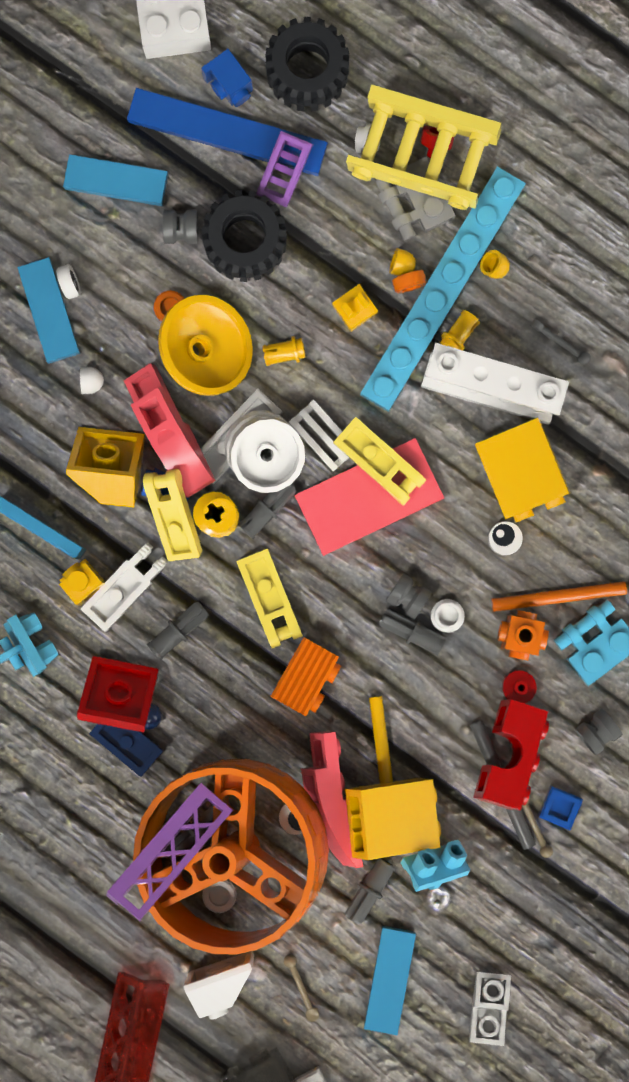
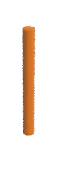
[491,581,627,612]

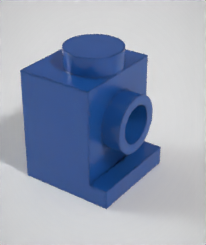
[201,49,253,107]

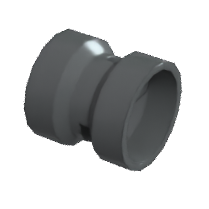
[163,210,199,244]
[386,573,432,619]
[575,708,623,756]

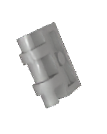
[376,157,456,241]

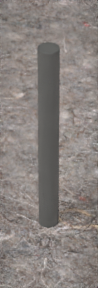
[470,720,536,850]

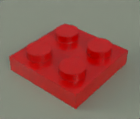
[77,656,159,733]

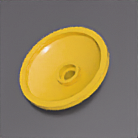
[158,295,253,396]

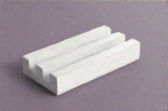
[289,399,349,472]

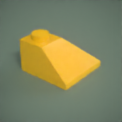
[66,427,145,507]

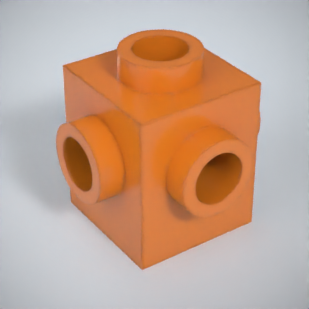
[497,610,549,661]

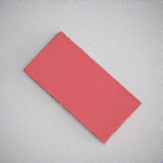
[294,438,444,556]

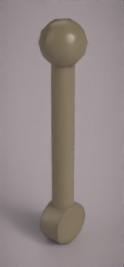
[522,800,553,858]
[283,954,319,1022]

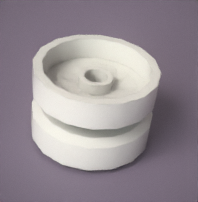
[224,411,305,493]

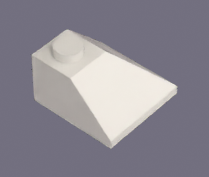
[184,951,254,1019]

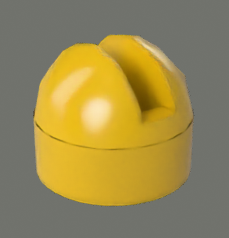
[389,248,416,276]
[480,250,510,279]

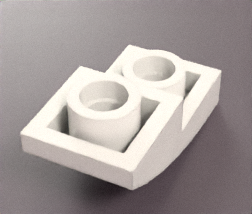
[469,972,511,1046]

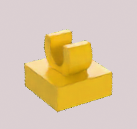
[332,284,378,332]

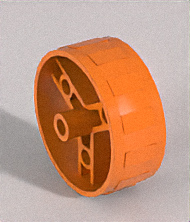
[133,759,329,955]

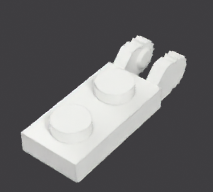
[81,543,169,632]

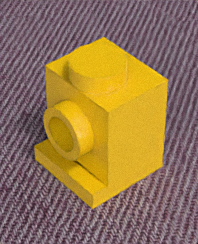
[59,559,105,606]

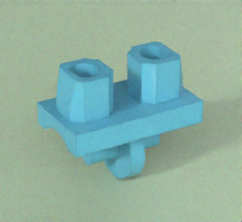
[0,613,59,677]
[401,840,470,892]

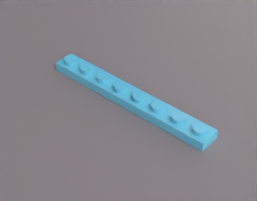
[360,166,526,412]

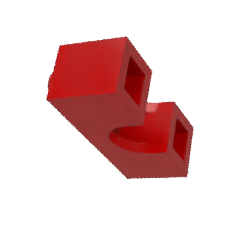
[473,699,549,811]

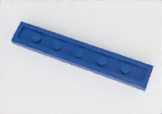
[127,88,328,176]

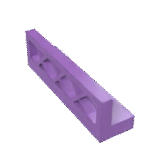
[107,783,233,921]

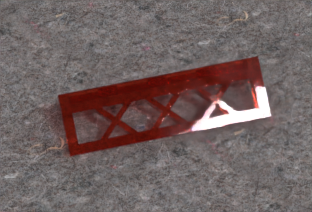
[95,972,170,1082]

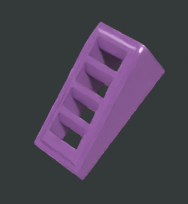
[257,131,313,208]

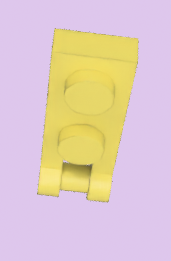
[333,417,426,506]
[143,469,203,561]
[236,549,303,649]

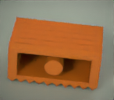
[270,637,341,716]

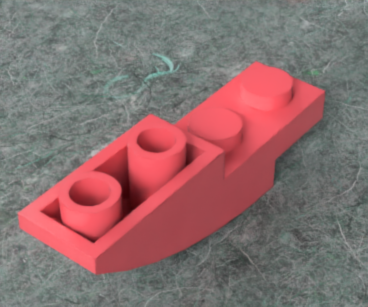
[124,363,216,498]
[301,731,363,868]

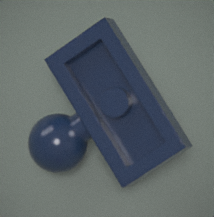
[89,703,164,777]

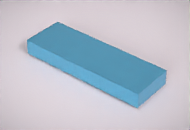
[63,154,168,206]
[17,257,80,364]
[0,496,87,560]
[364,926,416,1035]

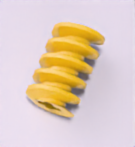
[193,492,239,538]

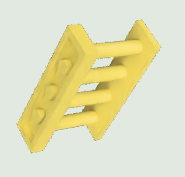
[346,85,501,210]

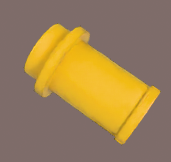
[440,310,480,350]
[262,336,306,366]

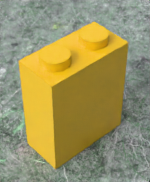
[475,418,570,522]
[345,778,441,860]

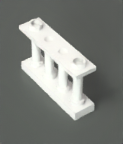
[421,343,569,425]

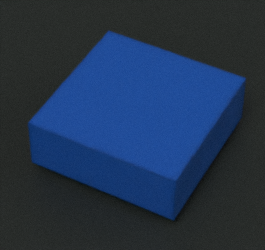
[538,785,583,830]

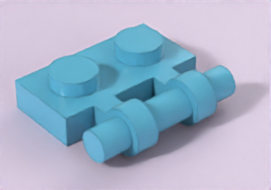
[554,600,629,686]

